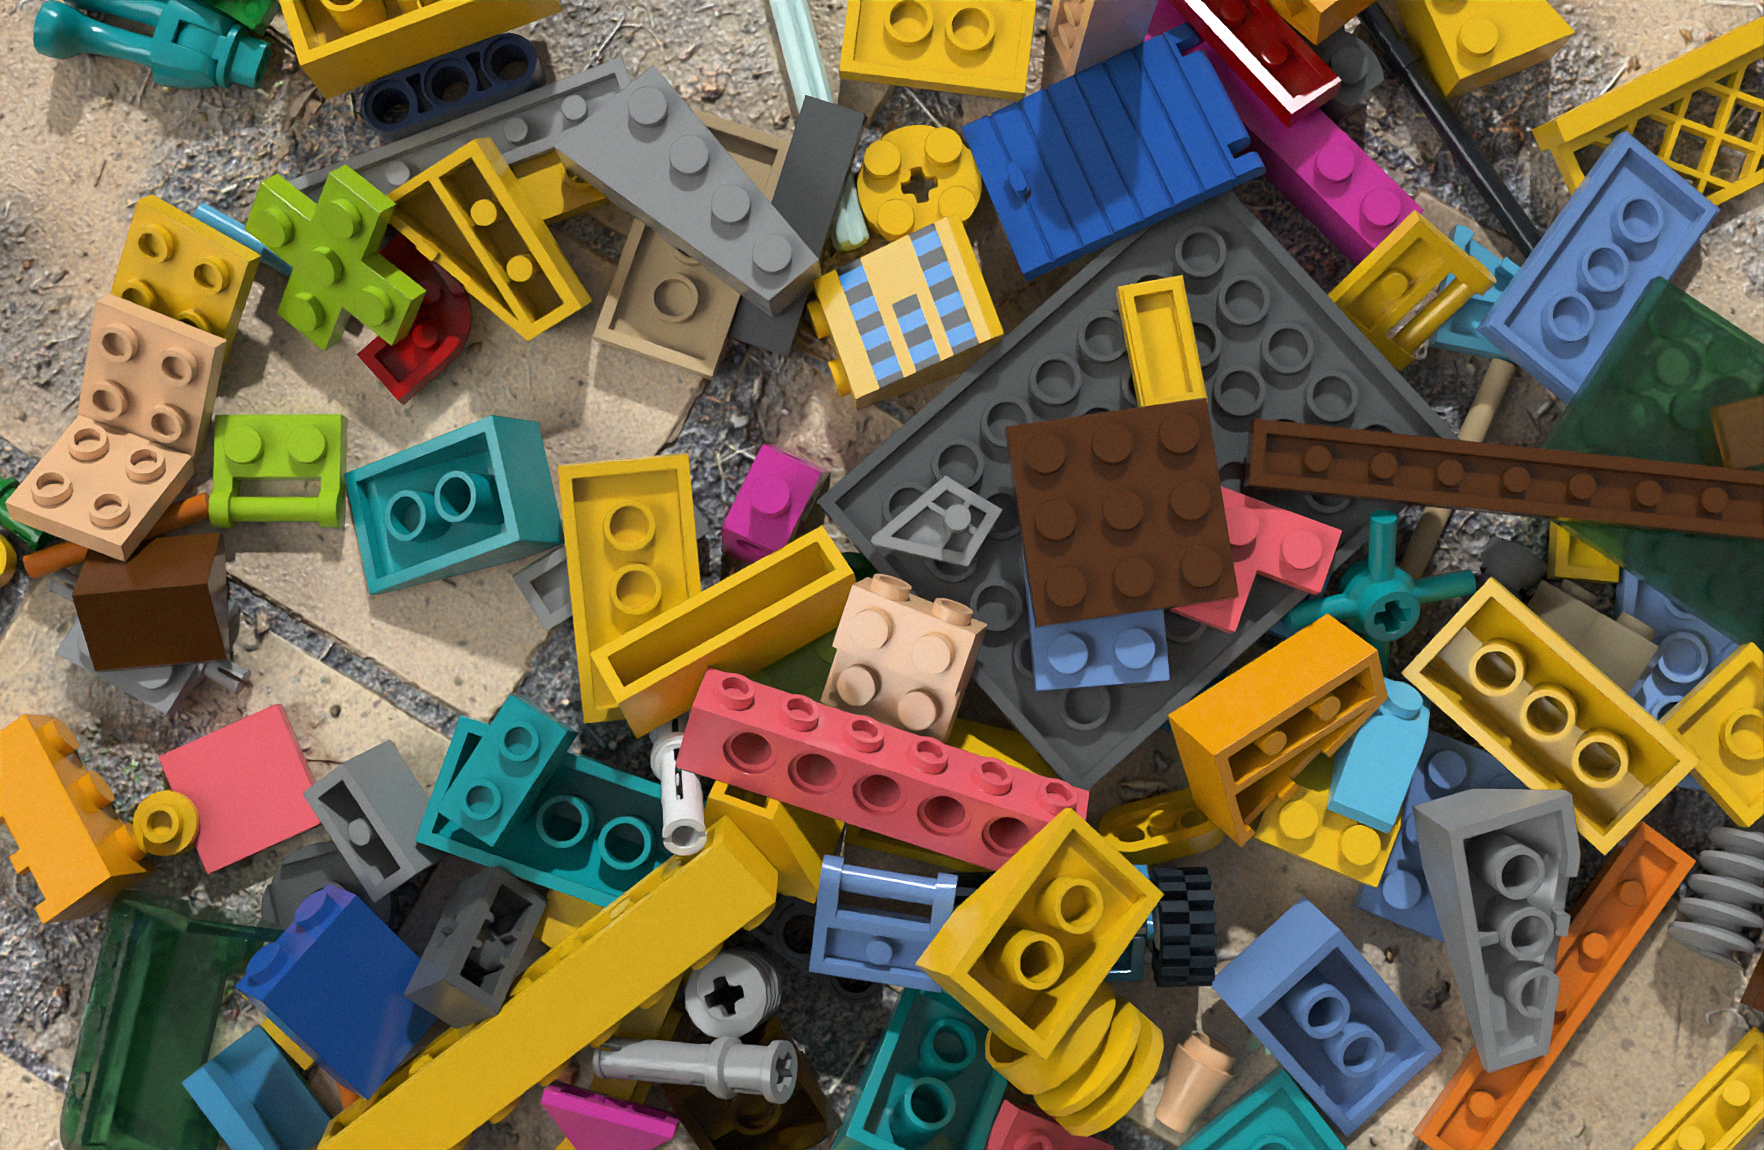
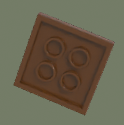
[1005,397,1239,628]

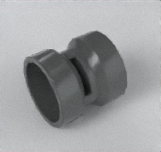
[1461,537,1547,604]

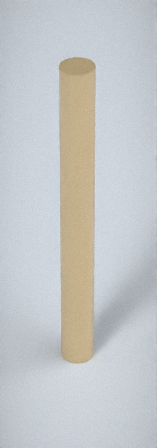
[1398,358,1516,579]

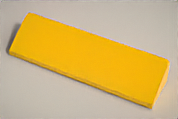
[1632,1026,1764,1150]

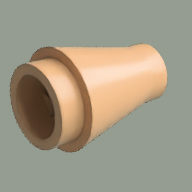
[1154,1030,1237,1134]

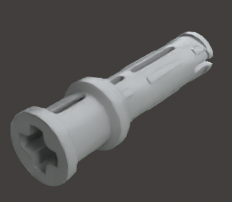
[593,1035,798,1104]

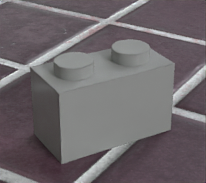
[302,739,451,903]

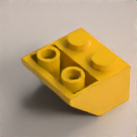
[704,780,845,904]

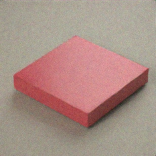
[158,704,322,875]

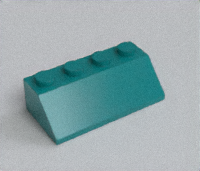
[415,715,707,907]

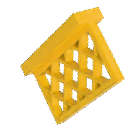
[1531,16,1764,206]

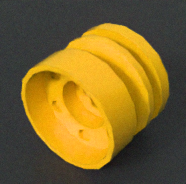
[985,980,1164,1137]

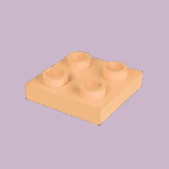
[77,293,227,459]
[5,415,195,562]

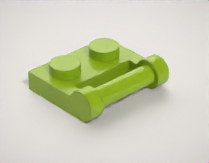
[208,414,348,528]

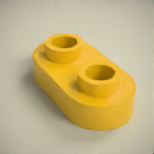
[1098,788,1226,867]

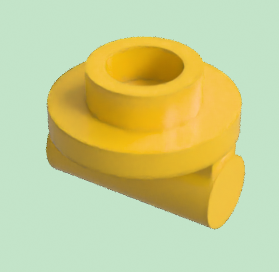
[133,788,200,857]

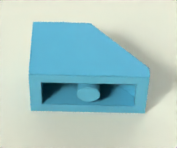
[1326,677,1431,834]

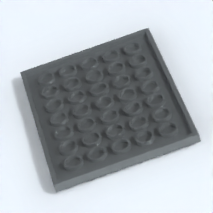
[816,190,1460,791]

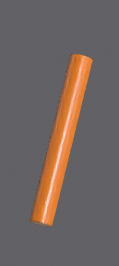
[23,492,210,579]

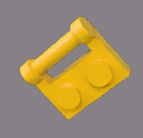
[1328,210,1497,371]

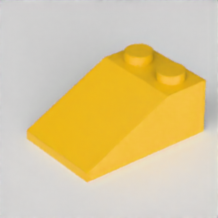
[915,808,1164,1061]

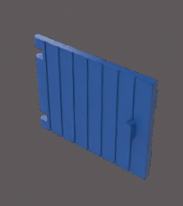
[961,23,1266,282]

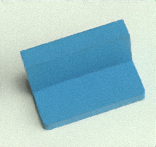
[182,1024,333,1150]

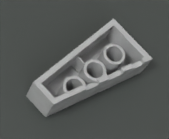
[553,65,821,318]

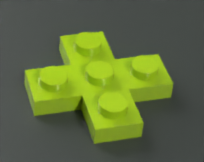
[244,164,427,351]

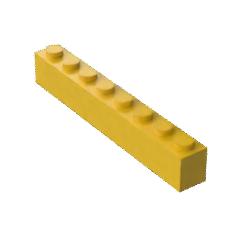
[316,815,778,1150]

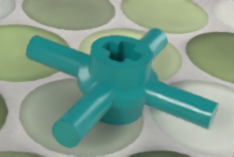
[1283,510,1476,678]

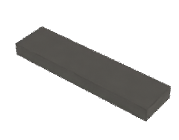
[729,95,868,357]

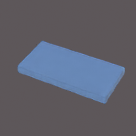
[1476,131,1720,409]

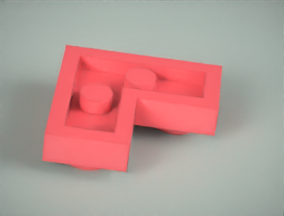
[1169,486,1342,634]

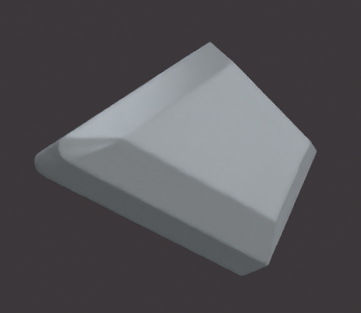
[871,476,1002,568]

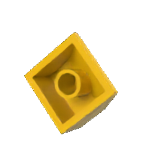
[1248,752,1404,888]

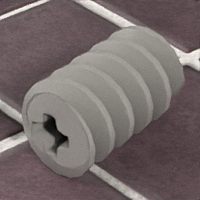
[1667,825,1764,971]
[685,945,785,1039]

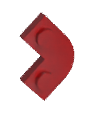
[356,233,472,405]

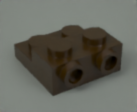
[661,1015,843,1150]

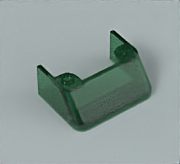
[60,889,286,1150]

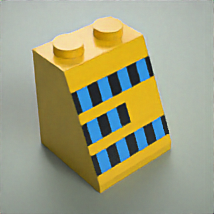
[806,212,1004,410]

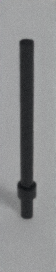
[1356,0,1542,259]

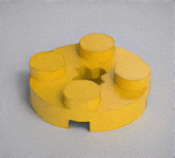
[857,125,982,242]

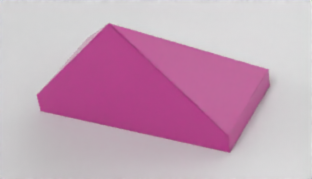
[541,1080,680,1150]

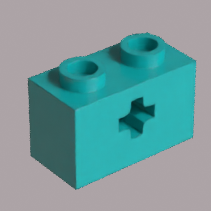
[435,694,579,847]

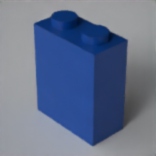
[235,883,438,1101]

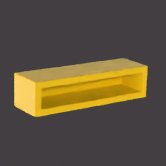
[590,526,857,739]

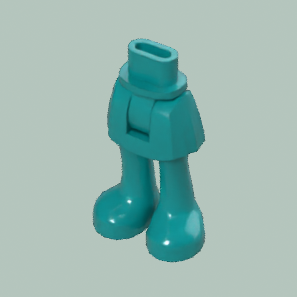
[33,0,272,89]

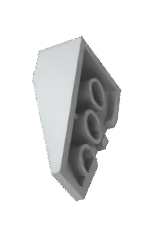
[1412,789,1581,1073]

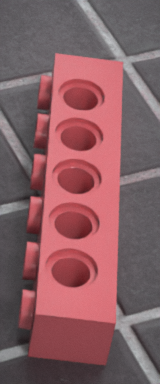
[675,667,1090,871]

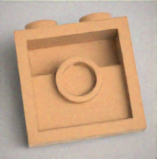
[820,574,988,745]

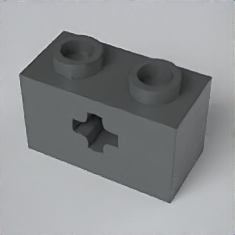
[403,865,549,1029]

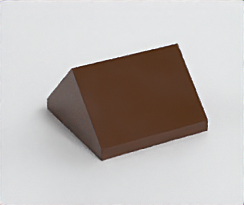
[72,532,230,673]

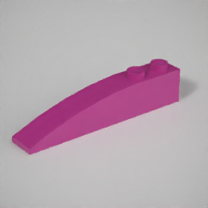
[1144,0,1424,267]

